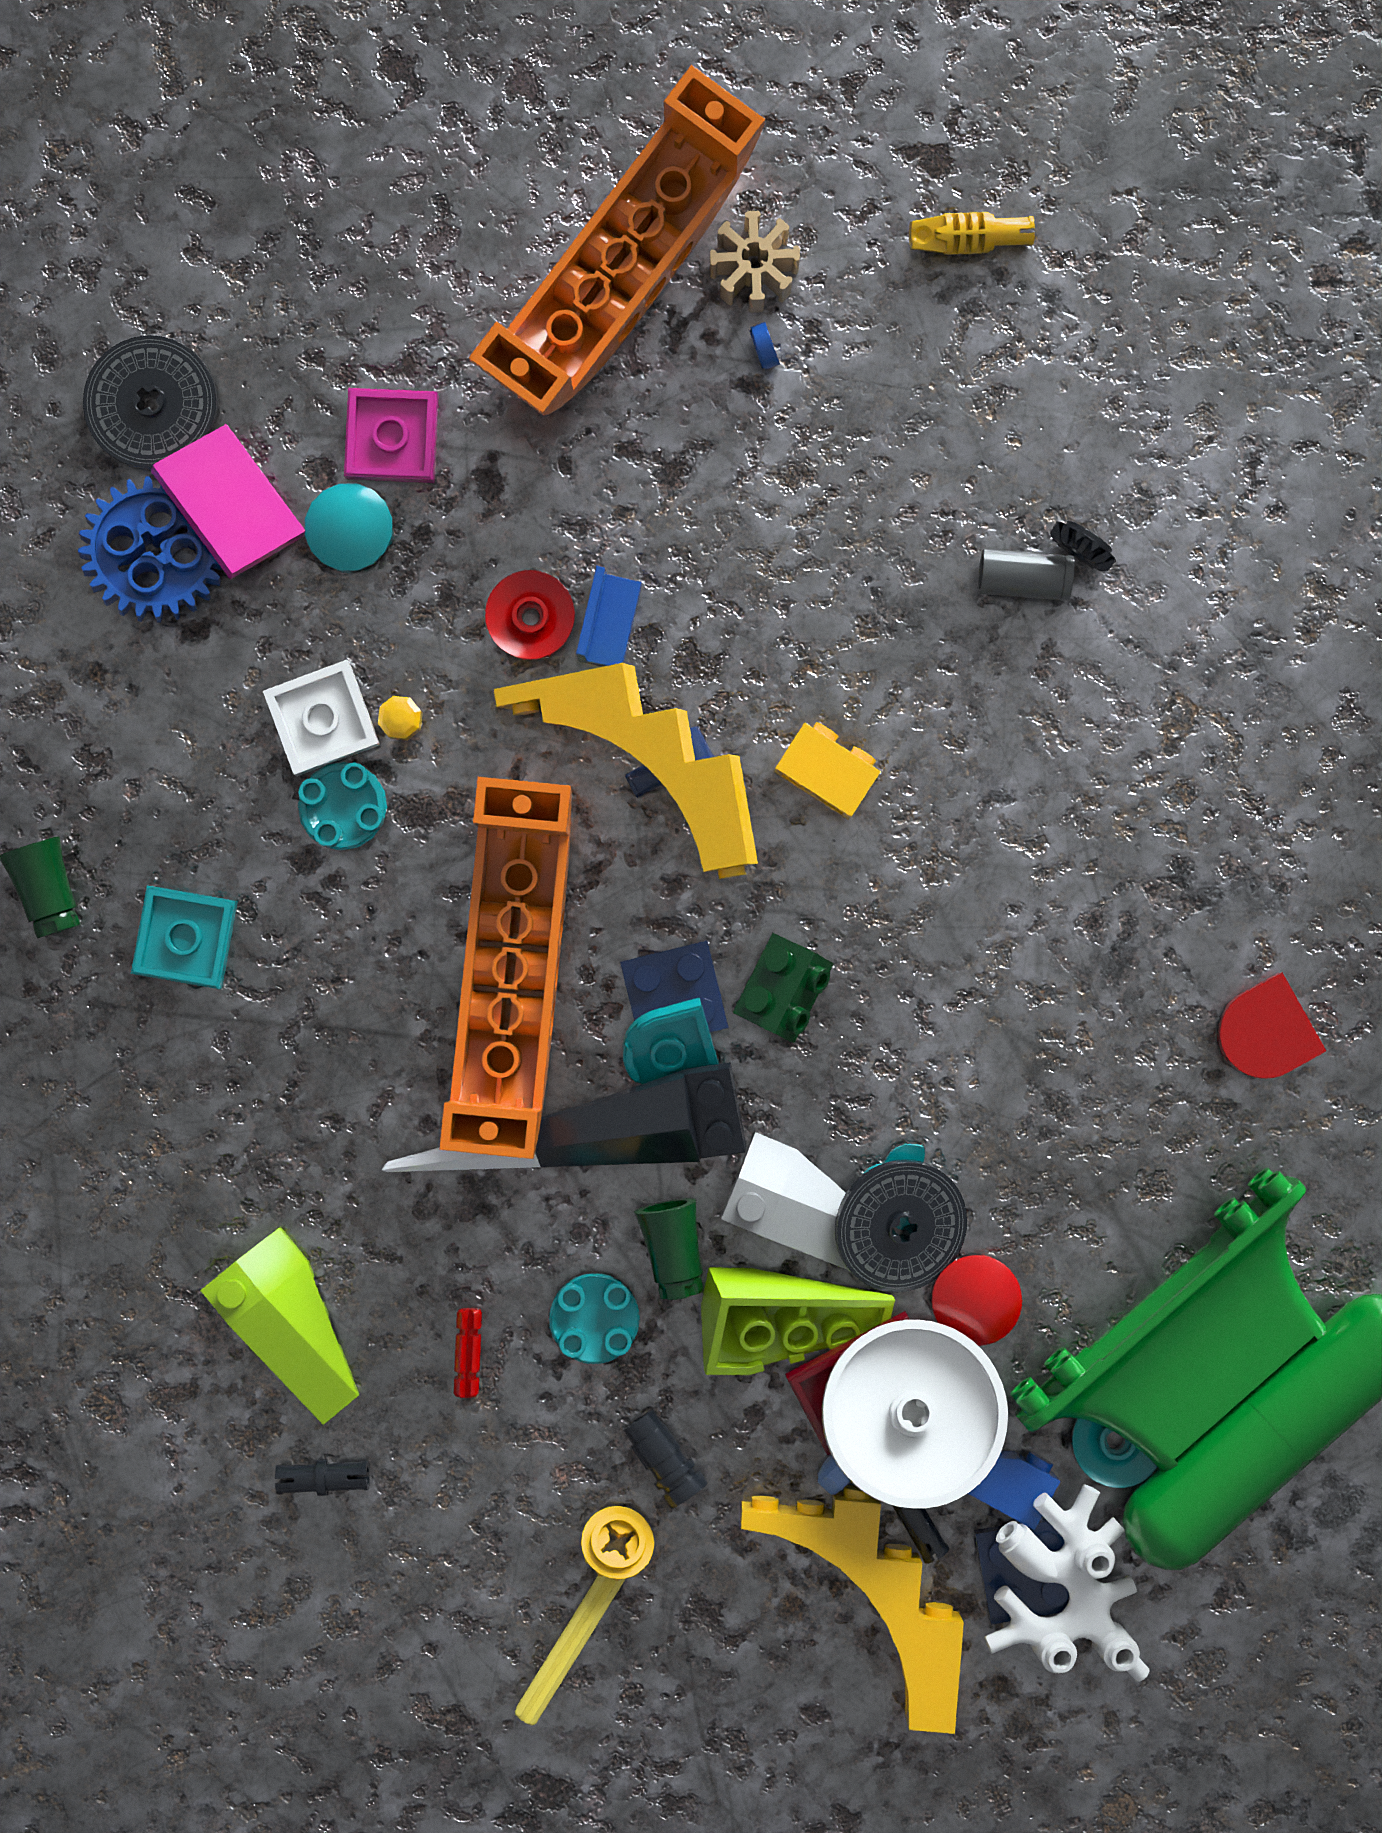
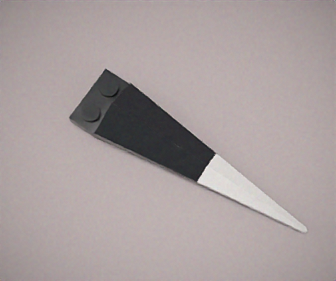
[382,1062,747,1172]

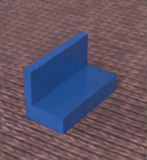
[576,566,642,667]

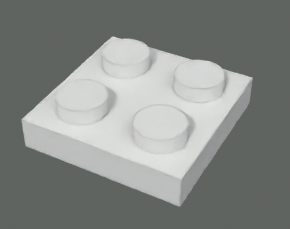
[263,660,380,776]

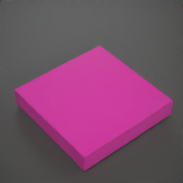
[344,388,439,483]

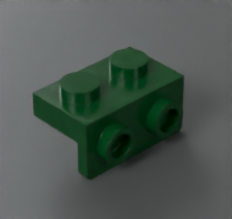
[733,933,833,1043]

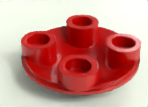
[932,1255,1022,1346]

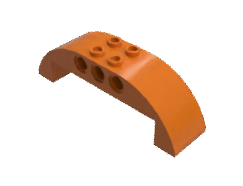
[469,65,765,416]
[439,777,571,1159]

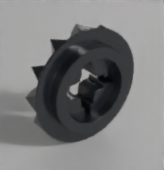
[1050,521,1116,571]

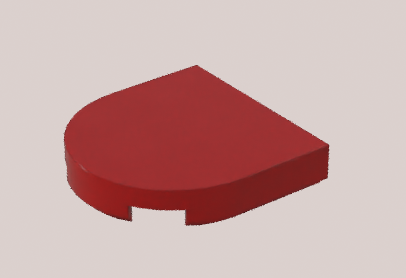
[1217,972,1326,1078]

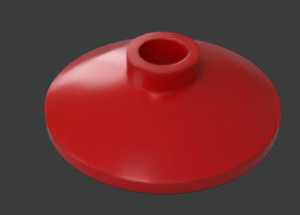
[485,570,575,660]

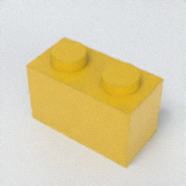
[774,722,881,820]

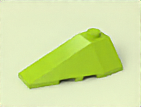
[200,1227,359,1425]
[701,1267,895,1375]

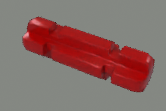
[453,1308,482,1398]

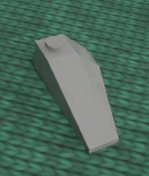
[721,1132,850,1271]

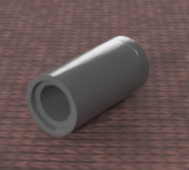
[978,549,1074,601]

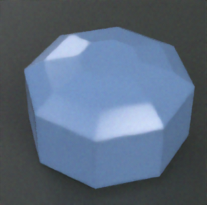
[817,1455,850,1495]

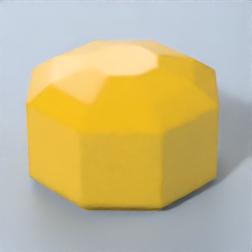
[378,696,423,741]

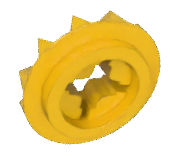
[581,1506,654,1581]

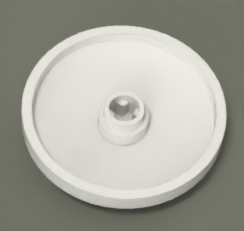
[822,1320,1008,1508]

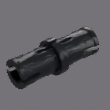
[275,1459,370,1496]

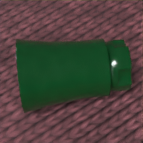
[0,836,80,939]
[634,1198,703,1300]

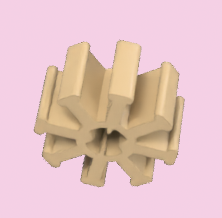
[710,211,800,313]

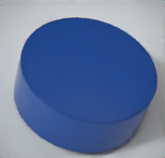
[749,322,780,370]

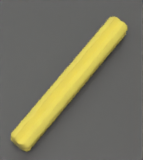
[515,1576,626,1725]

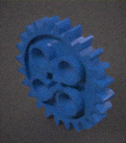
[78,476,222,623]

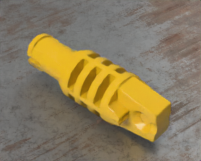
[909,212,1035,255]

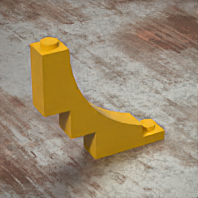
[494,663,758,879]

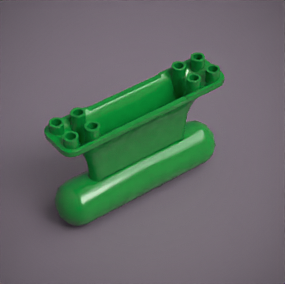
[1010,1168,1382,1570]

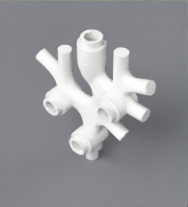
[984,1484,1149,1682]

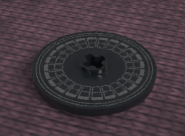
[83,335,218,470]
[835,1160,967,1292]

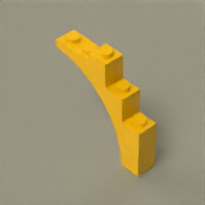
[740,1485,964,1734]

